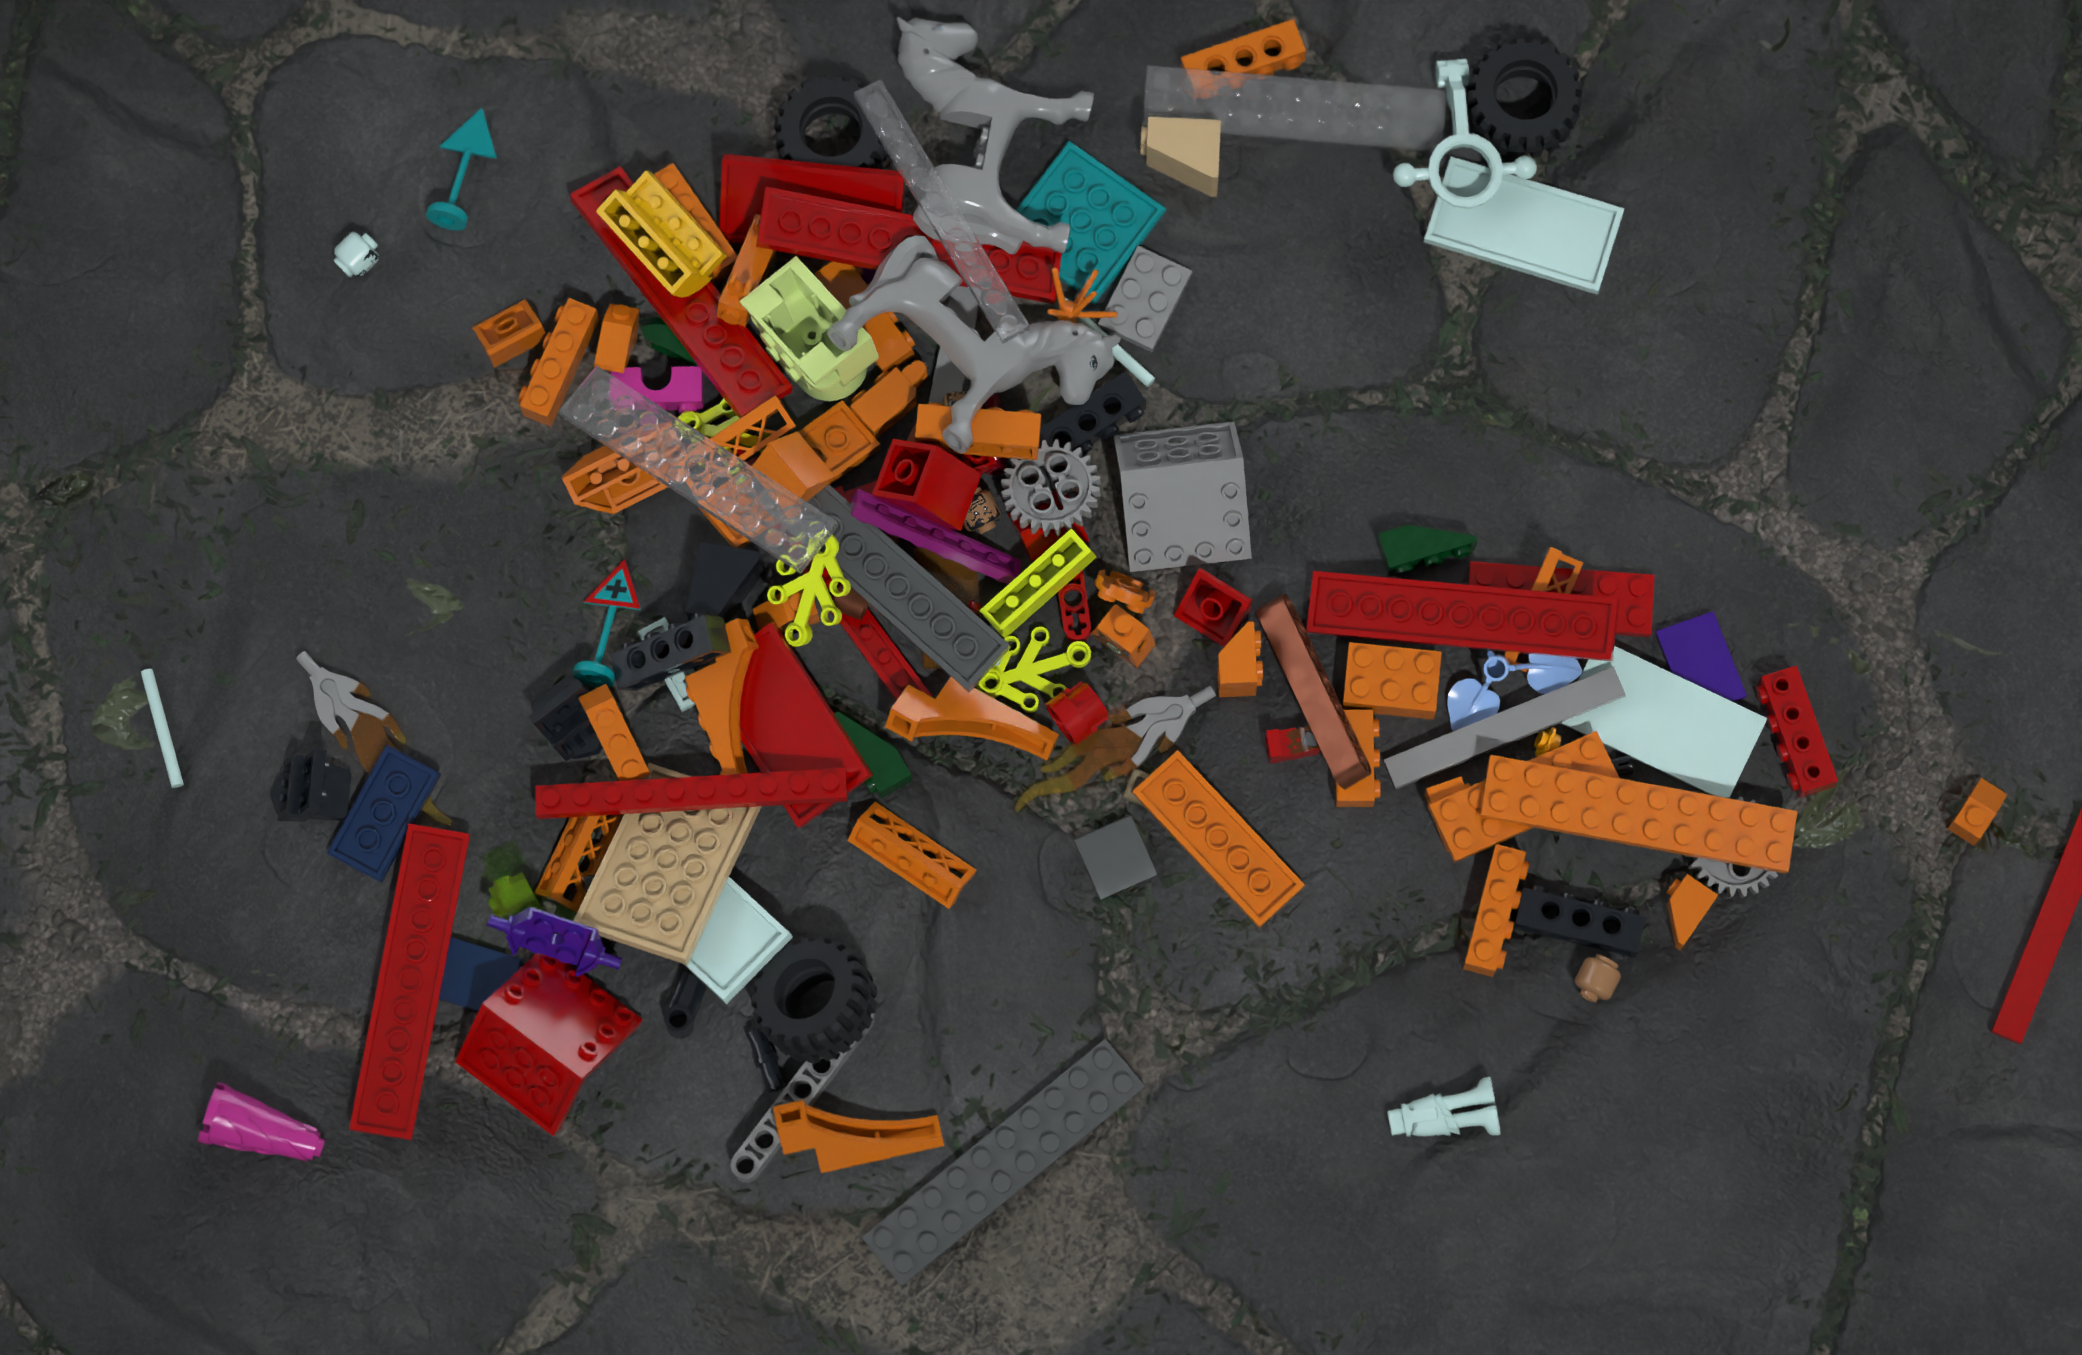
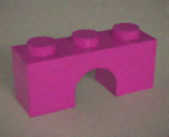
[610,366,704,415]

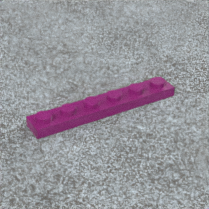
[850,488,1021,584]

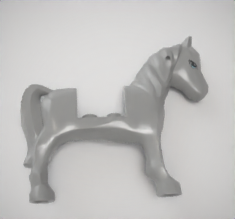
[896,17,1094,255]
[828,236,1121,454]

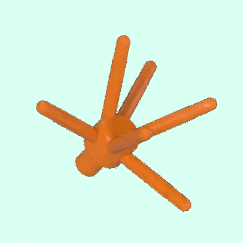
[1047,267,1118,323]

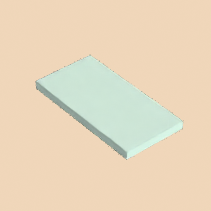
[1424,157,1624,295]
[1560,646,1768,798]
[684,877,793,1004]

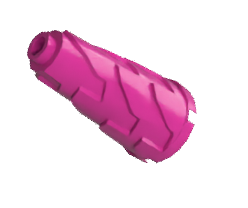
[198,1082,326,1162]

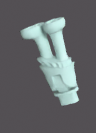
[1388,1077,1501,1137]

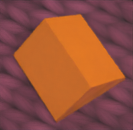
[472,299,546,368]
[750,431,836,517]

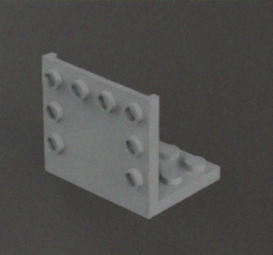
[1114,422,1252,572]

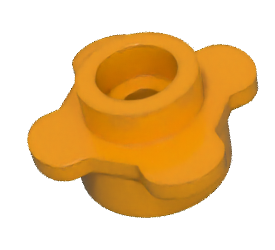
[1534,727,1561,757]

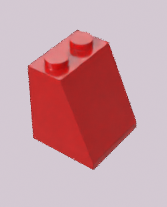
[872,439,982,531]

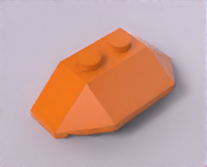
[561,423,685,514]

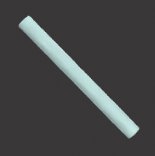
[1059,298,1155,387]
[141,669,184,788]

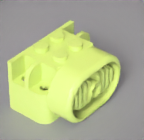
[739,256,879,401]

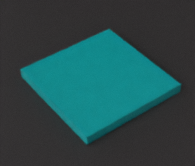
[1016,141,1166,305]

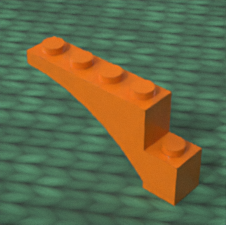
[685,619,759,775]
[885,677,1059,761]
[773,1100,944,1173]

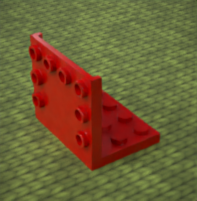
[455,953,643,1136]

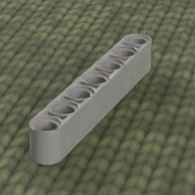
[731,1013,875,1182]

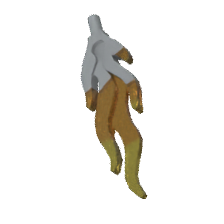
[296,651,453,825]
[1015,686,1216,812]

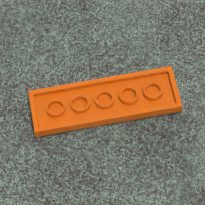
[698,400,880,549]
[1428,731,1619,863]
[1132,750,1305,928]

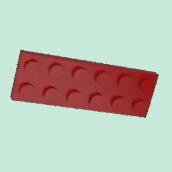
[1468,561,1655,637]

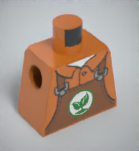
[1091,604,1156,669]

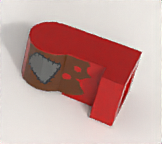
[1265,726,1322,764]

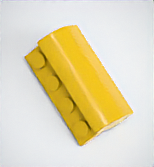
[596,170,727,297]

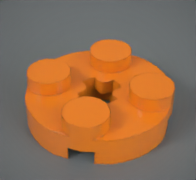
[1094,570,1156,614]

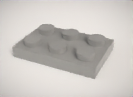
[1098,246,1192,353]

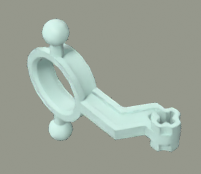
[1393,59,1537,208]

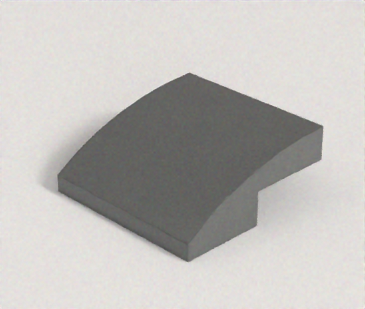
[1073,815,1157,900]

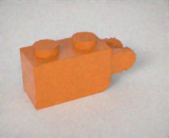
[850,360,928,439]

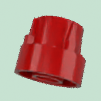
[1045,681,1109,746]

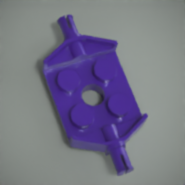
[487,907,622,976]

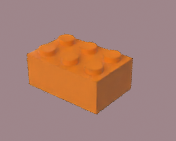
[1342,642,1442,720]

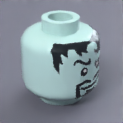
[334,232,379,277]

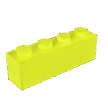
[979,528,1097,638]

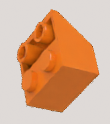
[1217,621,1263,697]

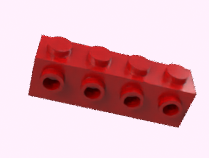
[1756,665,1838,798]

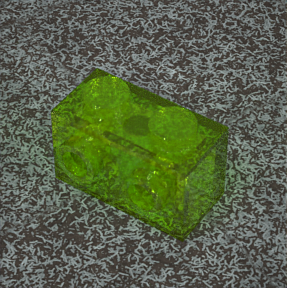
[487,872,543,920]

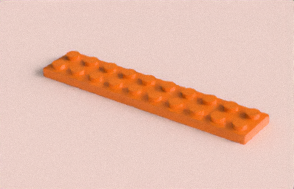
[1479,755,1797,874]

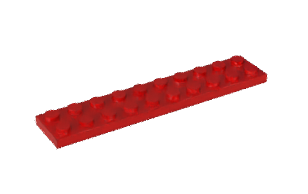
[570,167,793,418]
[756,187,1062,304]
[1306,571,1620,662]
[349,823,470,1141]

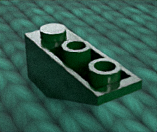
[1377,525,1478,576]
[834,711,913,799]

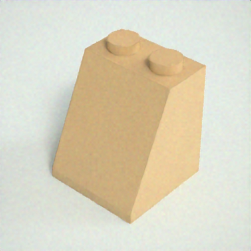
[1141,117,1221,197]

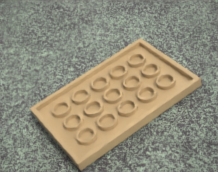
[573,763,762,965]

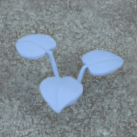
[1447,650,1582,731]

